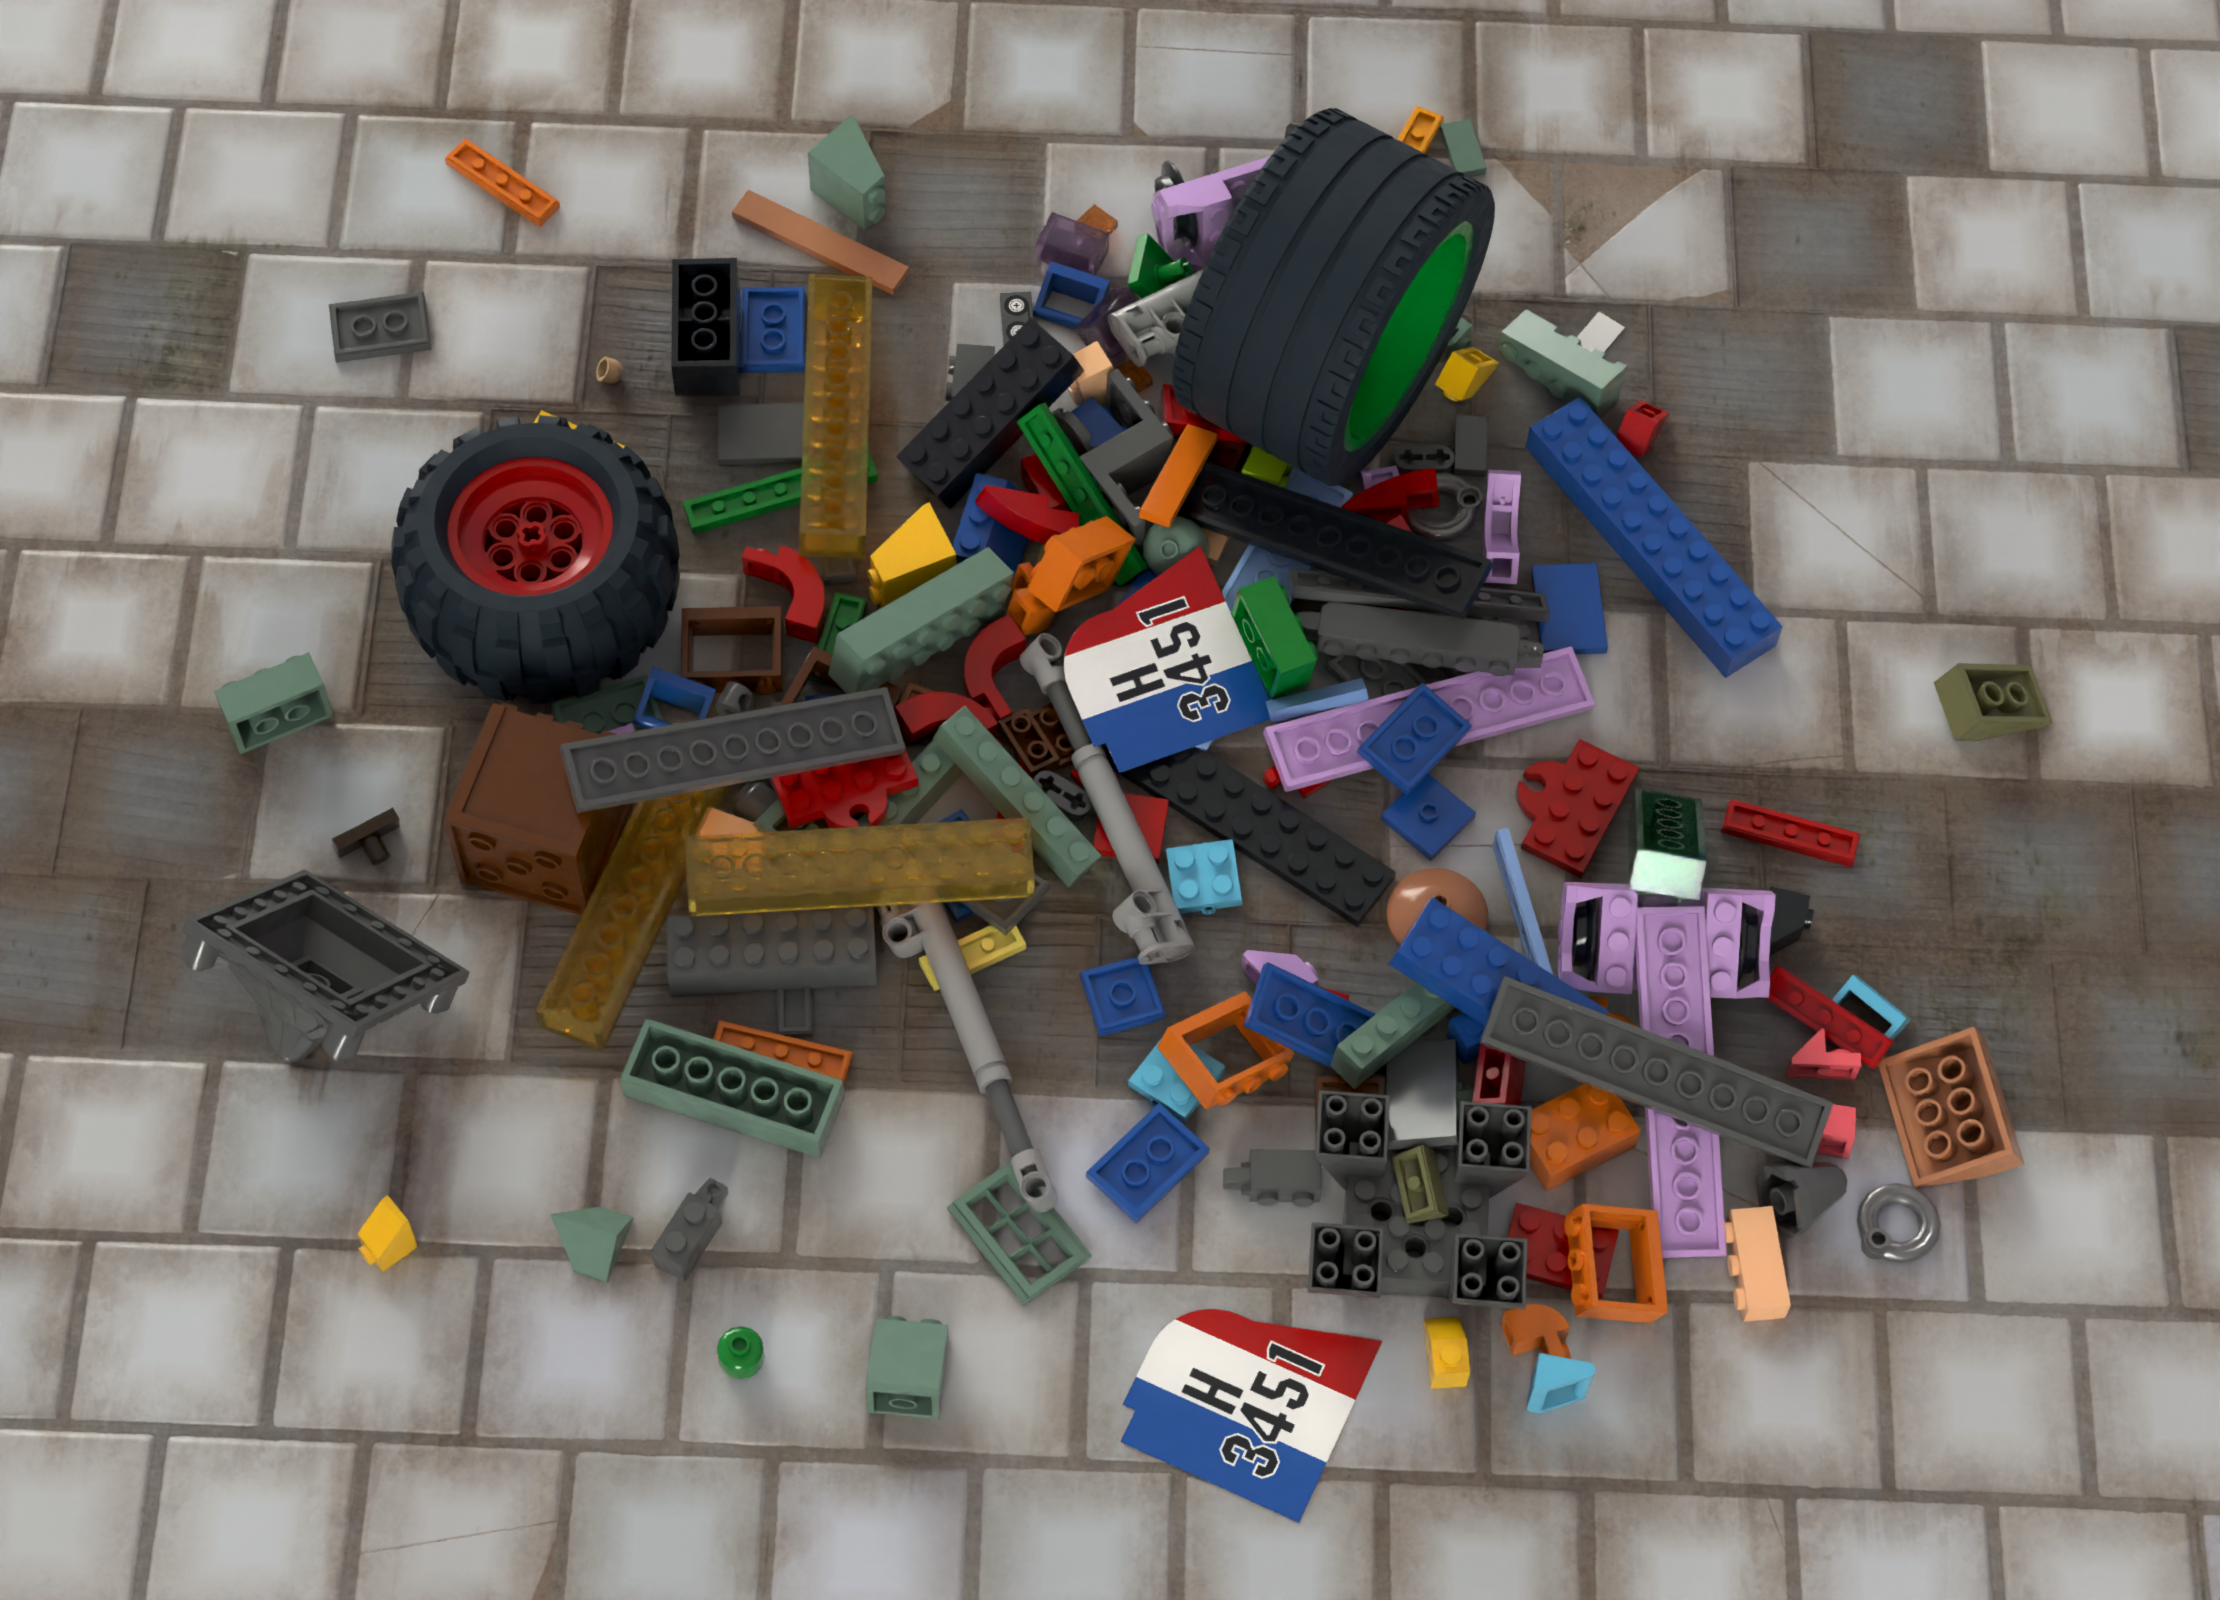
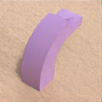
[1482,470,1521,584]

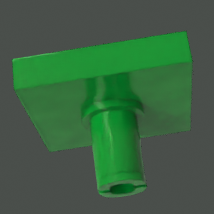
[1127,233,1192,299]

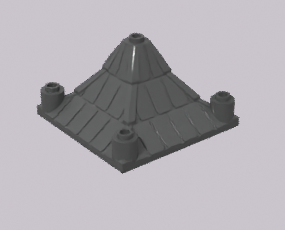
[180,870,470,1062]

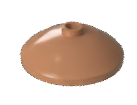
[1386,868,1488,945]

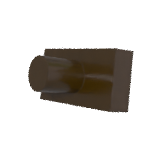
[332,807,400,866]

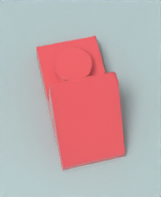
[1786,1028,1861,1080]

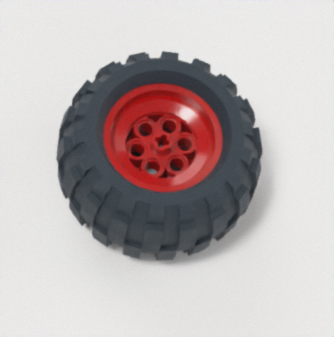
[391,415,680,704]

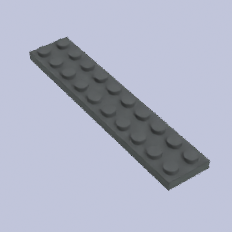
[559,687,906,813]
[1479,976,1833,1168]

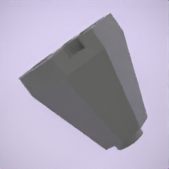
[1756,1161,1847,1238]

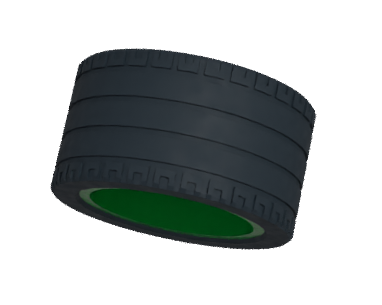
[1172,108,1495,487]

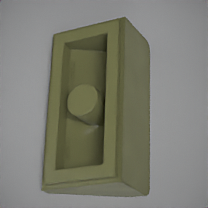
[1392,1145,1449,1223]

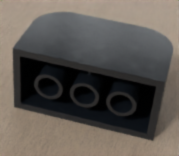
[671,258,741,397]

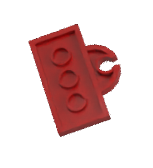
[1516,739,1639,878]
[770,750,919,835]

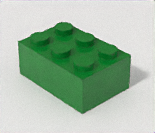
[1231,576,1318,700]

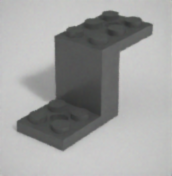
[1080,369,1174,555]

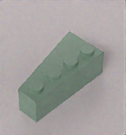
[1498,309,1627,418]

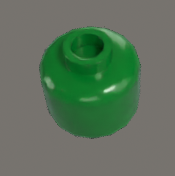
[717,1326,765,1379]

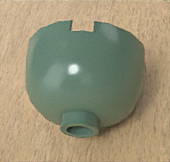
[1143,516,1209,576]

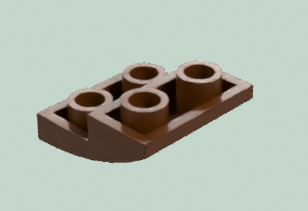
[998,703,1074,776]

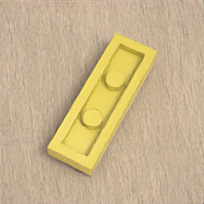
[919,925,1026,992]

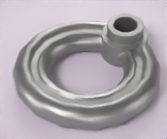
[1406,473,1482,540]
[1856,1183,1941,1263]

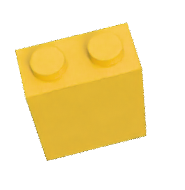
[867,502,956,608]

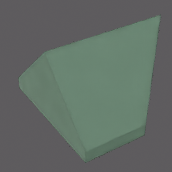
[550,1207,633,1283]

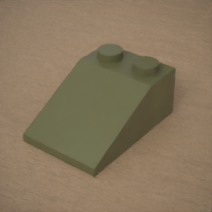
[1933,663,2053,741]

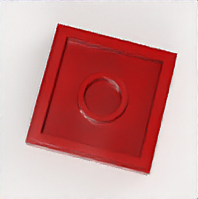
[1093,793,1169,864]

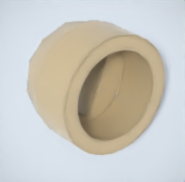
[596,357,624,384]

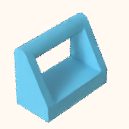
[1832,975,1911,1040]
[1526,1353,1596,1413]

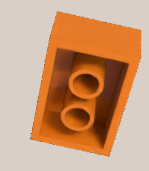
[1027,516,1136,612]
[1530,1084,1641,1192]

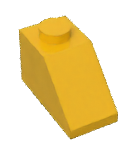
[1435,347,1499,402]
[357,1195,418,1272]
[1423,1316,1470,1389]

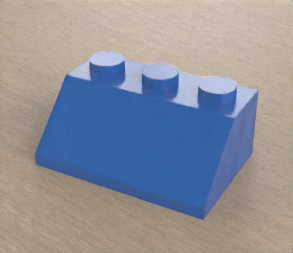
[952,473,1029,587]

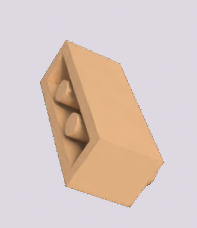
[1724,1206,1791,1322]

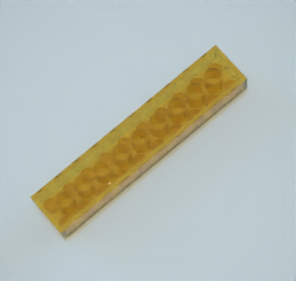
[798,274,872,559]
[535,785,730,1051]
[685,817,1035,916]

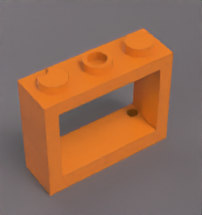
[1157,991,1295,1110]
[1564,1204,1668,1323]

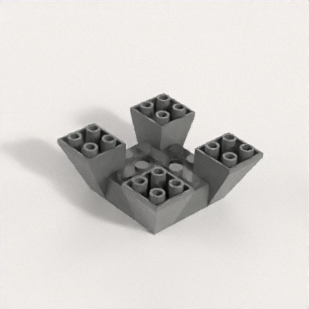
[1308,1090,1531,1310]

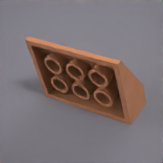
[1878,1026,2025,1189]

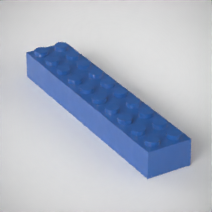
[1525,397,1783,678]

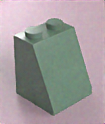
[808,115,886,231]
[865,1316,949,1419]

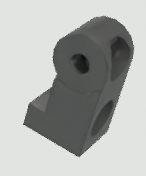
[715,682,755,717]

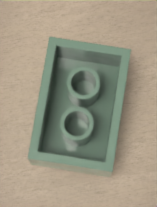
[214,652,334,755]

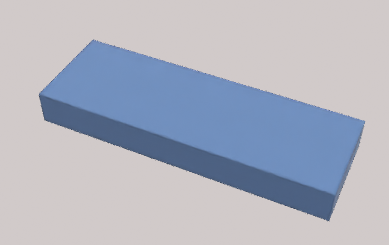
[1265,678,1369,723]

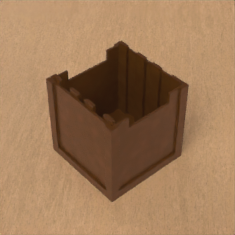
[444,702,634,918]

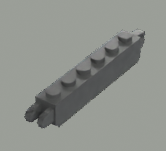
[1297,601,1544,676]

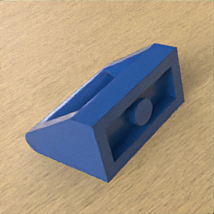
[1033,261,1110,335]
[632,666,716,729]

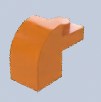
[1006,562,1056,636]
[1500,1304,1571,1359]

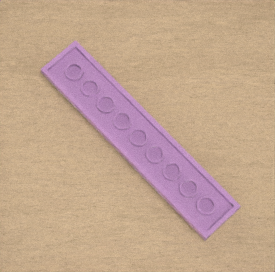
[1263,646,1595,792]
[1635,906,1727,1259]

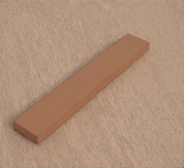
[732,190,909,296]

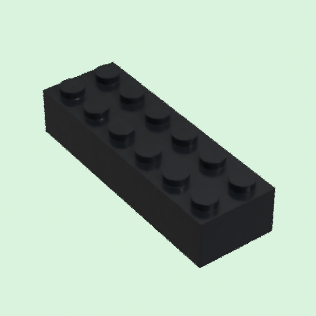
[896,318,1084,509]

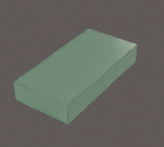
[1440,119,1487,177]

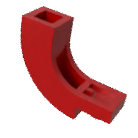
[742,545,826,644]
[964,614,1026,734]
[894,692,1003,747]

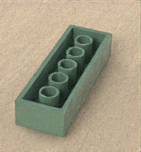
[828,547,1014,694]
[620,1018,844,1158]

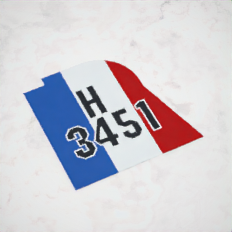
[1064,546,1270,773]
[1120,1309,1382,1523]

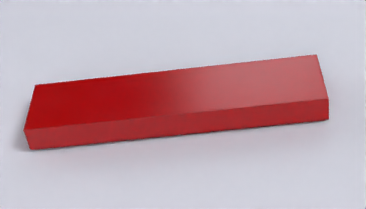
[1721,799,1861,868]
[1766,965,1894,1070]

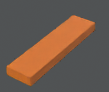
[445,138,560,227]
[1139,424,1217,528]
[713,1020,853,1086]

